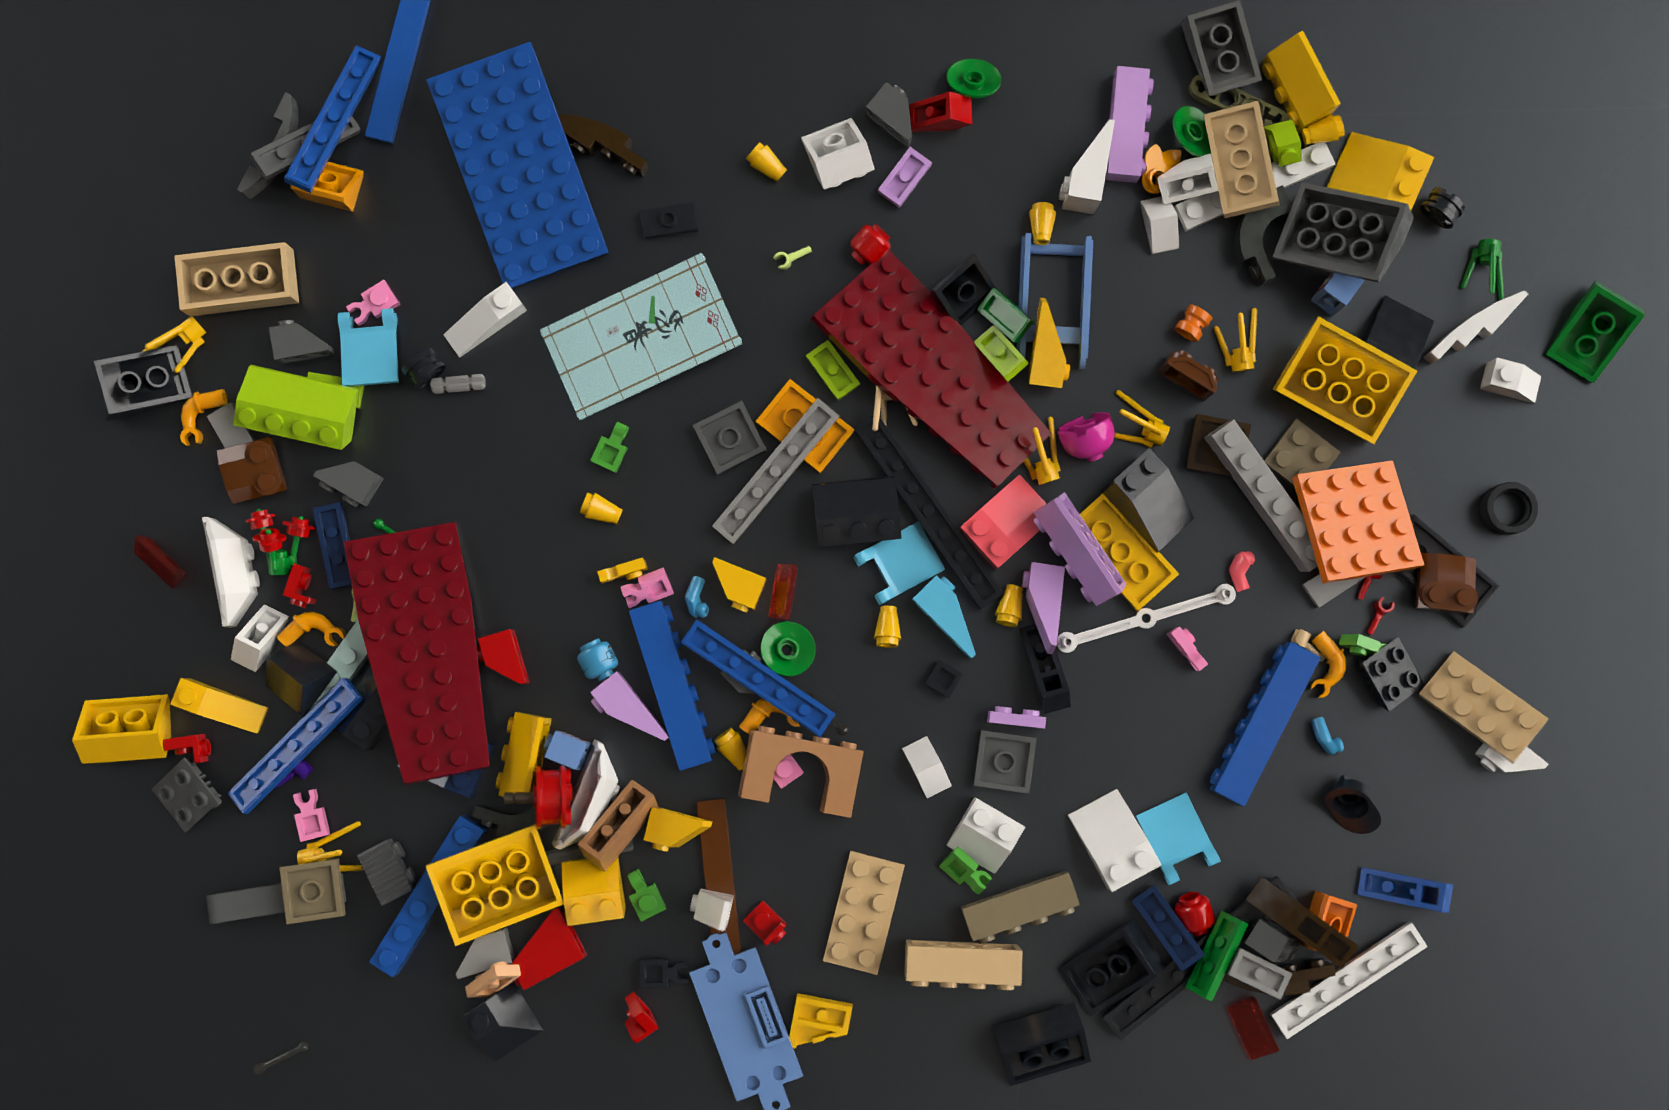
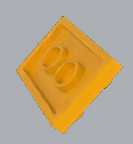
[755,379,855,474]

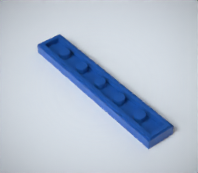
[365,0,431,144]
[284,45,381,193]
[681,619,836,737]
[227,677,364,814]

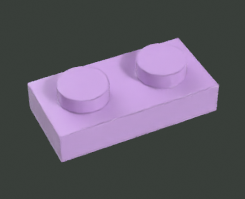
[878,147,932,208]
[987,706,1046,728]

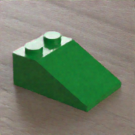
[1546,280,1645,384]

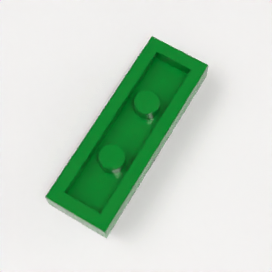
[1185,911,1248,1001]

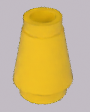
[1301,114,1345,145]
[746,142,787,182]
[1029,202,1056,245]
[579,492,623,525]
[995,584,1023,627]
[874,606,901,648]
[714,728,747,771]

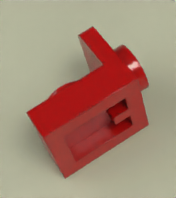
[283,564,317,608]
[163,734,211,763]
[743,900,787,946]
[625,992,659,1043]

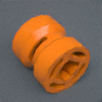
[1175,304,1213,343]

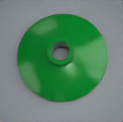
[947,59,1001,98]
[1172,106,1211,157]
[760,621,816,677]

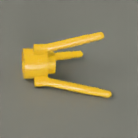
[1213,308,1257,372]
[141,316,206,373]
[1114,390,1170,448]
[1023,416,1061,485]
[297,821,363,872]

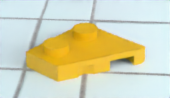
[789,993,853,1049]

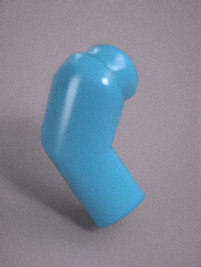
[685,576,709,618]
[1310,717,1344,755]

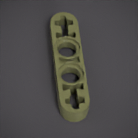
[1189,74,1289,126]

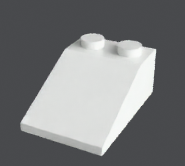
[1059,119,1115,215]
[1068,789,1161,892]

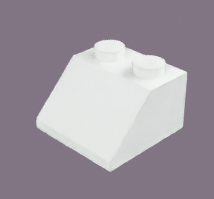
[801,118,875,189]
[947,797,1025,874]

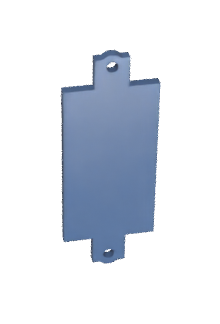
[689,932,803,1110]

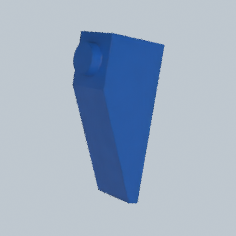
[1357,867,1453,912]

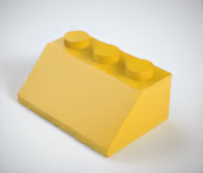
[1262,31,1341,134]
[72,694,171,764]
[496,712,552,797]

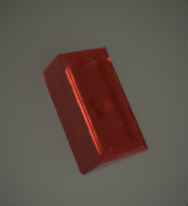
[134,535,187,588]
[769,564,798,621]
[1227,996,1280,1060]

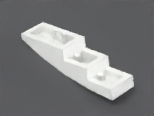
[1423,291,1528,364]

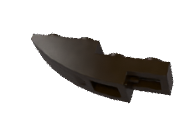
[558,114,649,177]
[1246,877,1359,969]
[1222,957,1336,995]

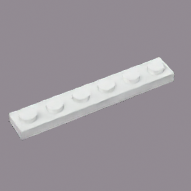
[1174,142,1335,232]
[1269,922,1428,1039]

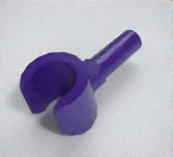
[276,761,313,788]

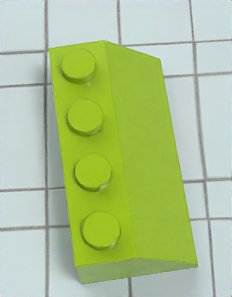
[233,365,359,450]

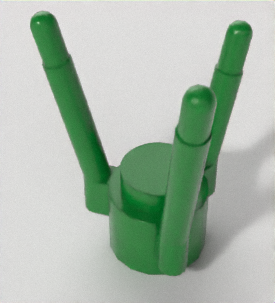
[1460,239,1504,301]

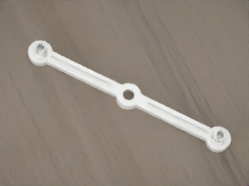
[1057,584,1236,653]

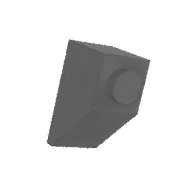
[865,82,912,148]
[269,320,336,364]

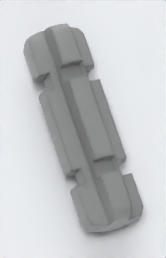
[430,374,486,394]

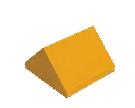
[291,162,364,212]

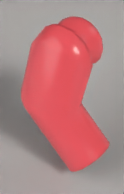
[1229,551,1255,592]

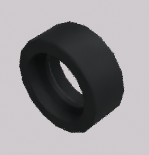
[1480,482,1538,535]

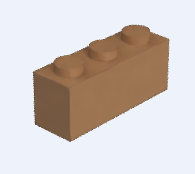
[578,780,658,872]

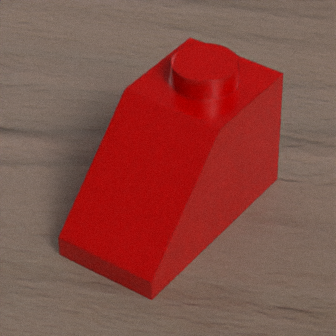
[909,91,972,132]
[476,629,530,685]

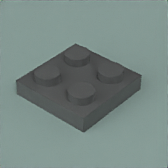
[693,401,767,475]
[973,730,1037,794]

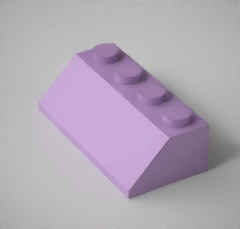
[1034,492,1127,606]

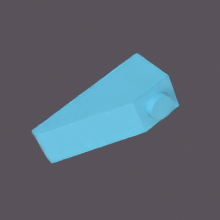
[912,575,976,659]

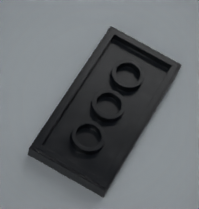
[1396,514,1500,628]

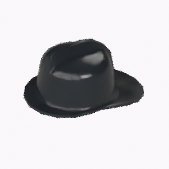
[1324,775,1382,834]

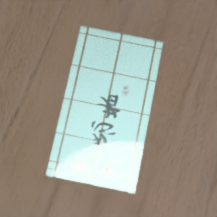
[540,253,742,420]

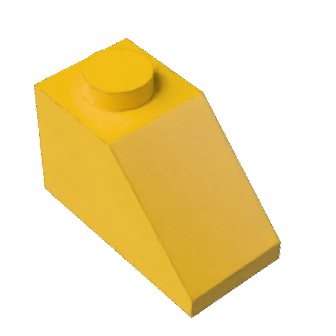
[712,557,767,613]
[644,807,712,851]

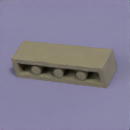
[960,871,1080,944]

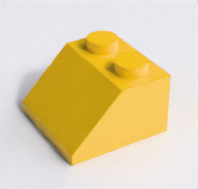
[562,857,626,926]

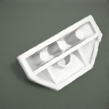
[202,517,260,628]
[552,739,620,849]

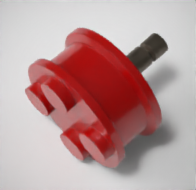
[504,765,572,829]

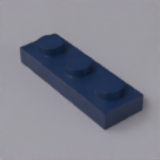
[313,502,352,590]
[1132,885,1206,972]

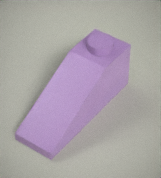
[1022,562,1065,654]
[590,671,669,741]

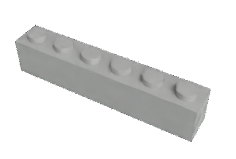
[1204,419,1318,572]

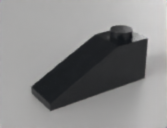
[1019,624,1071,714]

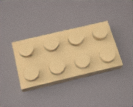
[1204,101,1280,218]
[1419,651,1549,764]
[823,850,905,975]

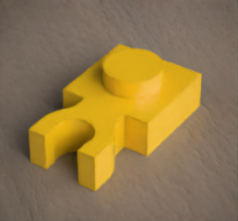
[597,558,648,583]

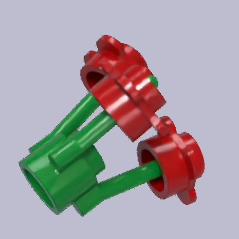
[245,509,316,575]

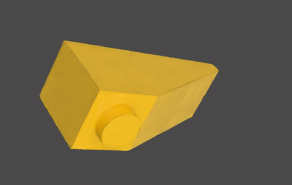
[1027,298,1070,388]
[171,678,268,734]

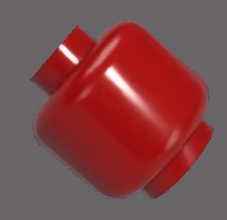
[850,223,891,265]
[1174,891,1215,936]

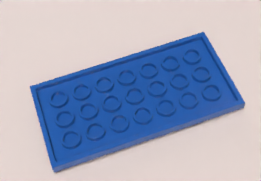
[426,42,609,288]

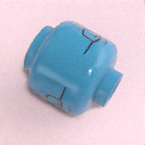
[577,639,619,682]

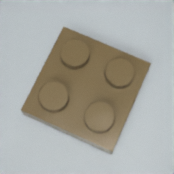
[1264,419,1341,488]
[279,858,346,924]

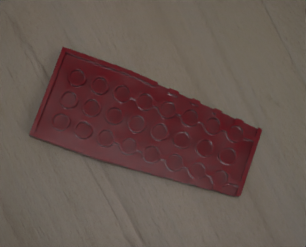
[811,250,1051,488]
[344,522,490,785]

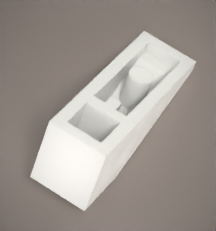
[444,282,527,357]
[690,889,734,931]

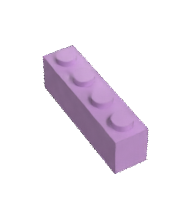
[1105,66,1154,183]

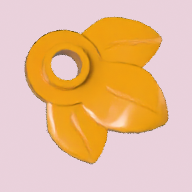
[1142,144,1181,194]

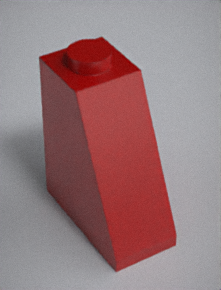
[511,905,587,990]

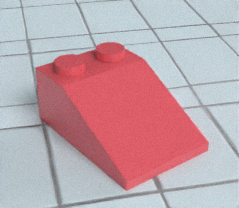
[959,474,1046,571]

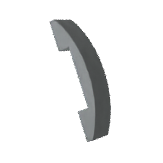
[237,92,298,199]

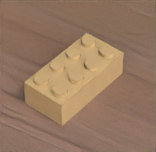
[175,242,299,316]
[904,940,1022,990]

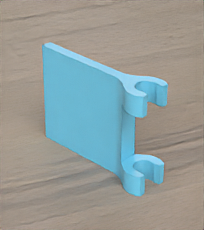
[338,308,399,387]
[853,522,945,606]
[1136,792,1221,885]

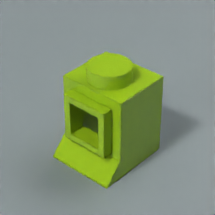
[1264,119,1302,167]

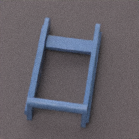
[1016,233,1093,369]

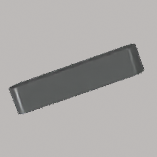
[206,873,347,924]

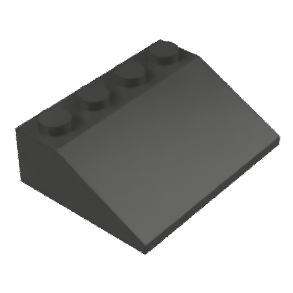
[1272,182,1414,283]

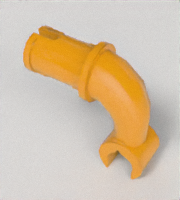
[180,389,228,446]
[277,612,346,647]
[1309,631,1346,698]
[739,698,800,735]

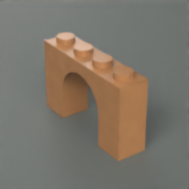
[738,726,864,818]

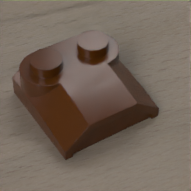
[1158,350,1219,401]
[217,436,288,504]
[1415,553,1478,614]

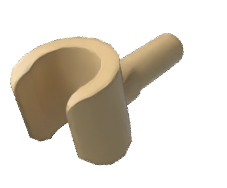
[1291,629,1325,662]

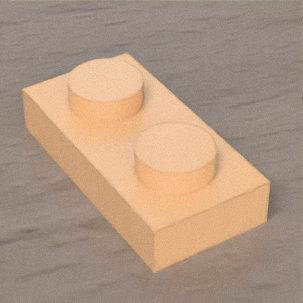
[465,962,521,998]

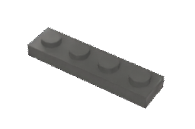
[250,116,361,180]

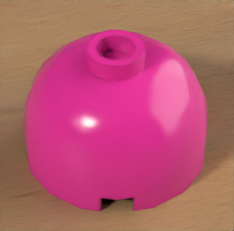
[1058,412,1115,462]

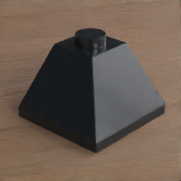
[461,982,544,1061]

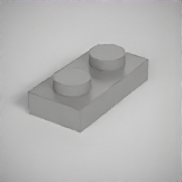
[1227,947,1292,1000]

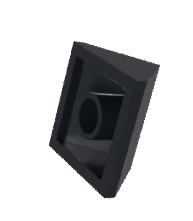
[931,253,997,325]
[266,641,338,717]

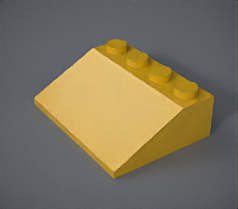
[1327,132,1434,210]
[1273,317,1417,444]
[426,824,564,946]

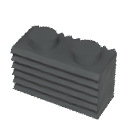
[357,838,418,906]

